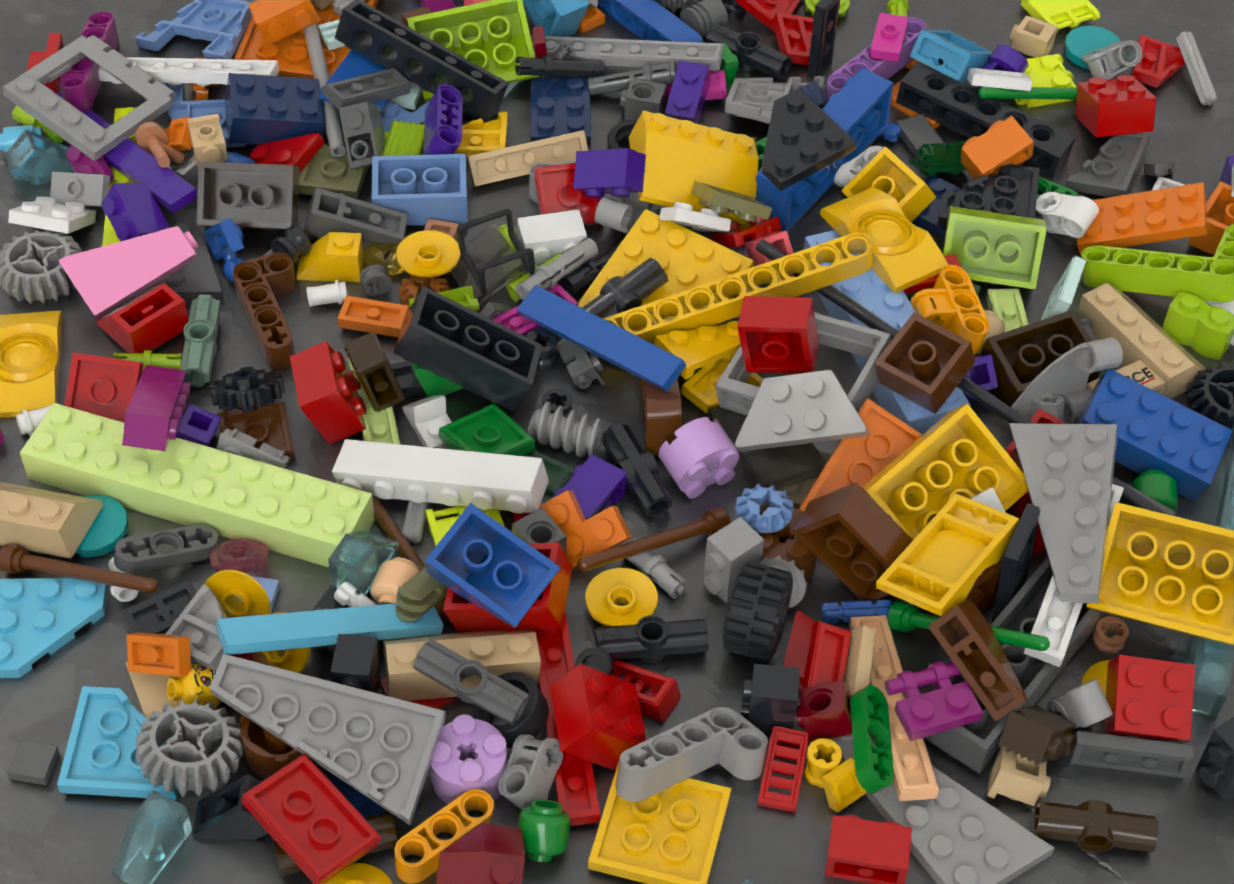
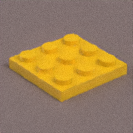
[588,762,732,884]

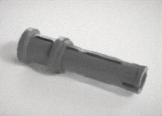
[588,59,677,96]

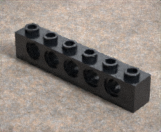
[334,0,509,123]
[896,62,1076,179]

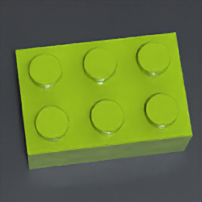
[942,206,1047,290]

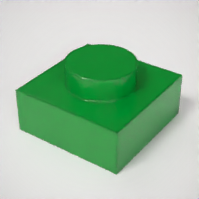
[719,43,739,85]

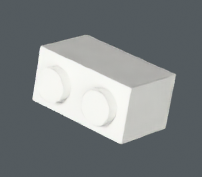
[517,209,587,265]

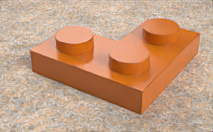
[539,490,632,570]

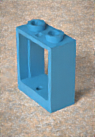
[910,29,992,81]

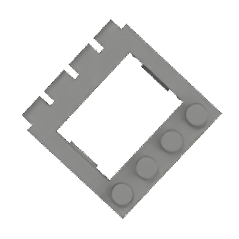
[3,35,176,161]

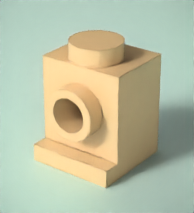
[1009,15,1058,57]
[187,114,228,167]
[987,747,1051,806]

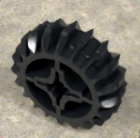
[1187,361,1234,443]

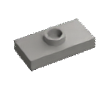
[50,172,110,207]

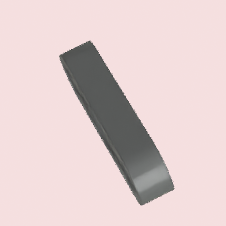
[114,524,218,573]

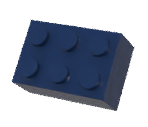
[224,73,325,145]

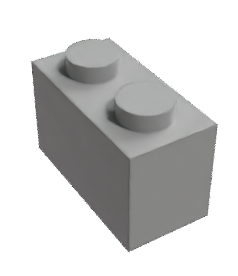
[703,517,764,604]

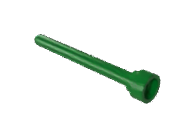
[978,87,1077,99]
[888,601,1050,651]

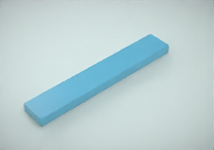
[216,603,443,655]

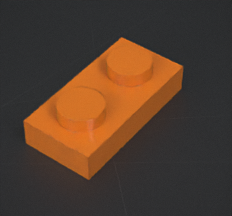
[337,295,409,337]
[126,632,191,677]

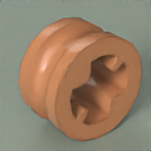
[1093,616,1129,653]

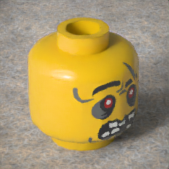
[167,664,223,710]

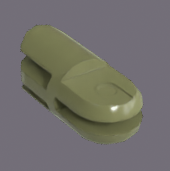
[395,567,448,622]

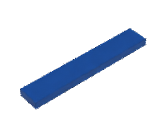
[517,285,687,392]

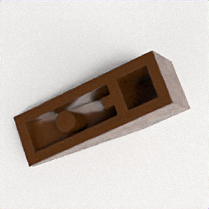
[928,600,1028,722]

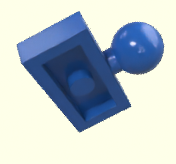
[202,218,245,282]

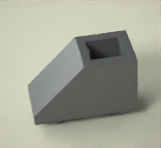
[339,101,385,169]

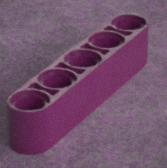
[59,11,119,112]

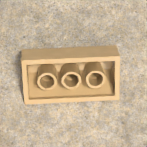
[1077,283,1206,399]
[0,482,103,559]
[383,630,541,701]

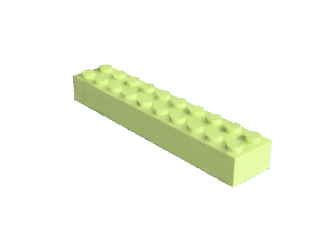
[20,403,375,571]

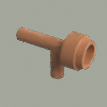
[135,122,185,168]

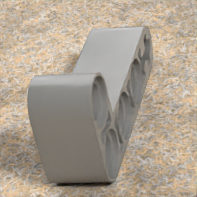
[616,707,768,802]

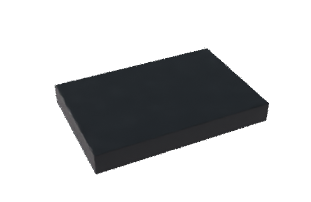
[991,503,1041,623]

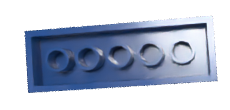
[755,68,893,233]

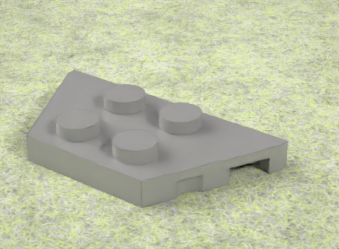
[735,370,869,452]

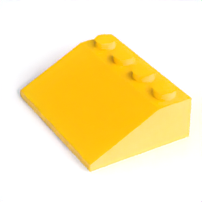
[629,110,759,224]
[862,403,1028,539]
[1086,502,1234,646]

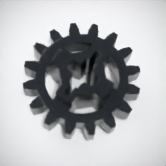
[210,366,285,412]

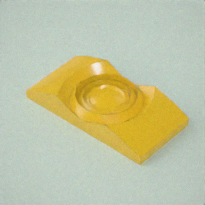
[820,187,948,293]
[0,310,63,418]
[876,493,1019,616]

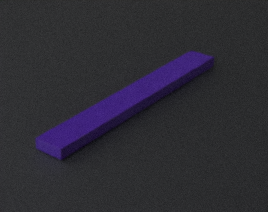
[57,92,198,213]

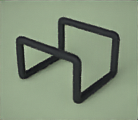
[457,209,536,293]

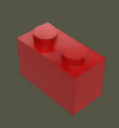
[824,815,912,884]

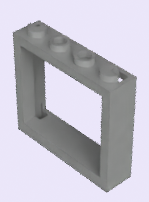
[715,312,891,443]

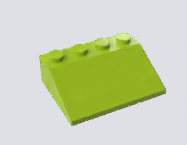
[407,0,540,101]

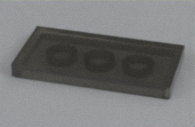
[708,405,827,490]

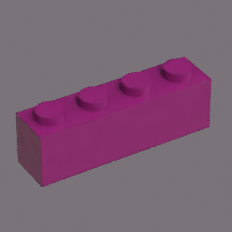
[122,365,191,451]

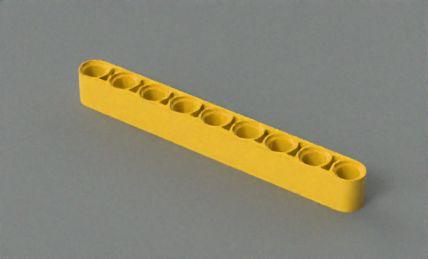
[604,232,873,345]

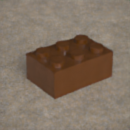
[792,482,914,601]

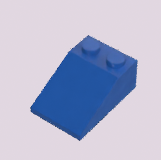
[425,503,561,628]

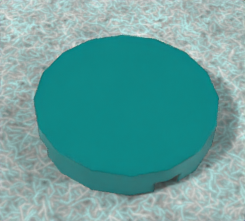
[1064,26,1120,69]
[75,494,129,558]

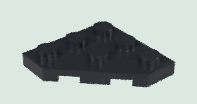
[762,88,856,191]
[937,164,1040,227]

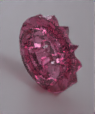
[210,538,268,573]

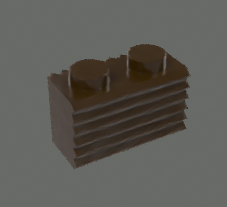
[344,333,405,412]
[999,705,1077,765]

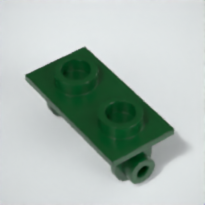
[908,141,967,176]

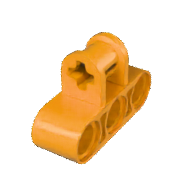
[911,265,990,356]
[395,789,494,884]

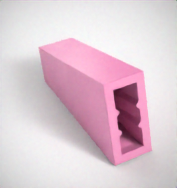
[58,226,199,319]

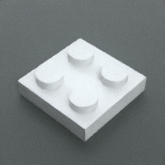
[8,197,96,234]

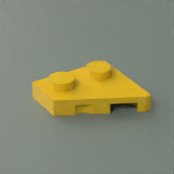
[454,112,508,157]

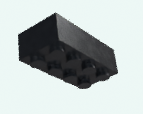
[393,286,542,412]

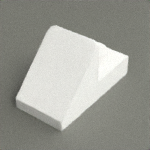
[402,395,452,449]

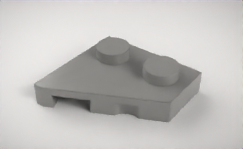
[165,584,227,671]

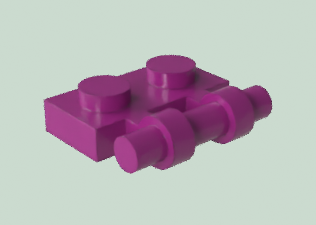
[885,661,983,741]

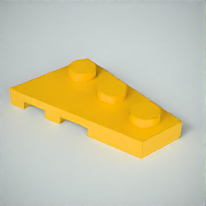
[654,321,741,379]

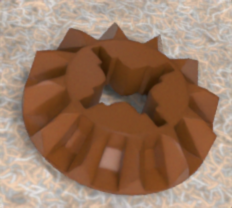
[399,274,450,309]

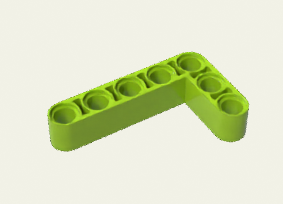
[1081,224,1234,302]

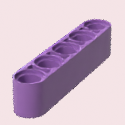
[825,17,927,102]

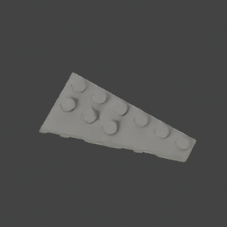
[1010,423,1118,603]
[210,654,446,825]
[830,732,1054,884]

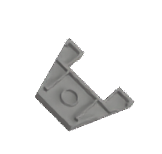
[725,76,825,124]

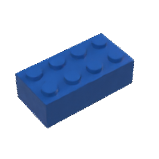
[1077,369,1233,502]

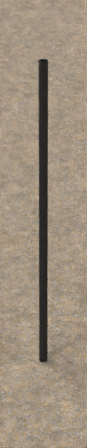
[756,239,1164,514]

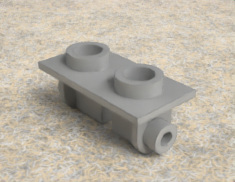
[216,428,290,469]

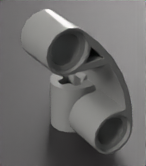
[595,192,693,234]
[1004,337,1123,426]

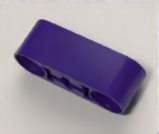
[424,84,463,155]

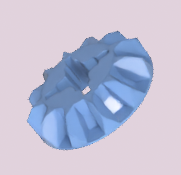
[736,483,793,533]

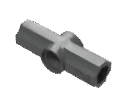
[413,638,530,726]

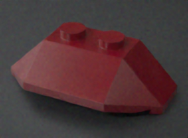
[436,823,525,884]

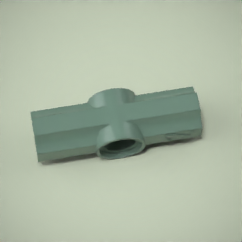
[180,295,221,387]

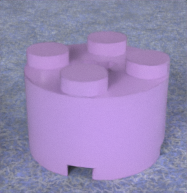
[659,417,740,499]
[430,715,507,804]

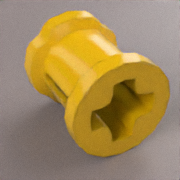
[804,738,842,788]

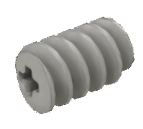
[527,401,603,458]

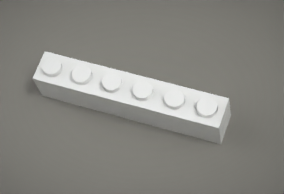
[332,439,549,513]

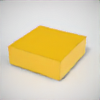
[821,757,867,813]

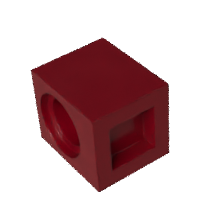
[796,680,852,742]

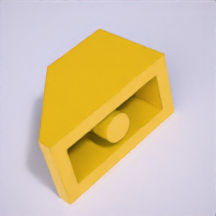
[296,232,364,283]

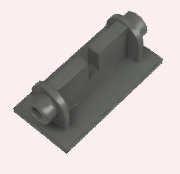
[557,336,605,389]

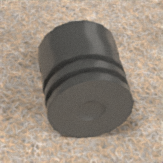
[680,0,728,38]

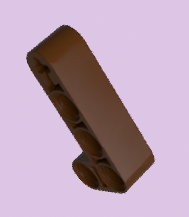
[233,252,296,371]
[640,378,682,456]

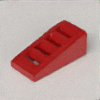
[612,659,681,723]
[757,726,810,813]

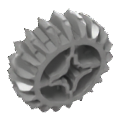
[0,228,82,305]
[136,697,243,798]

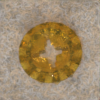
[364,243,404,276]

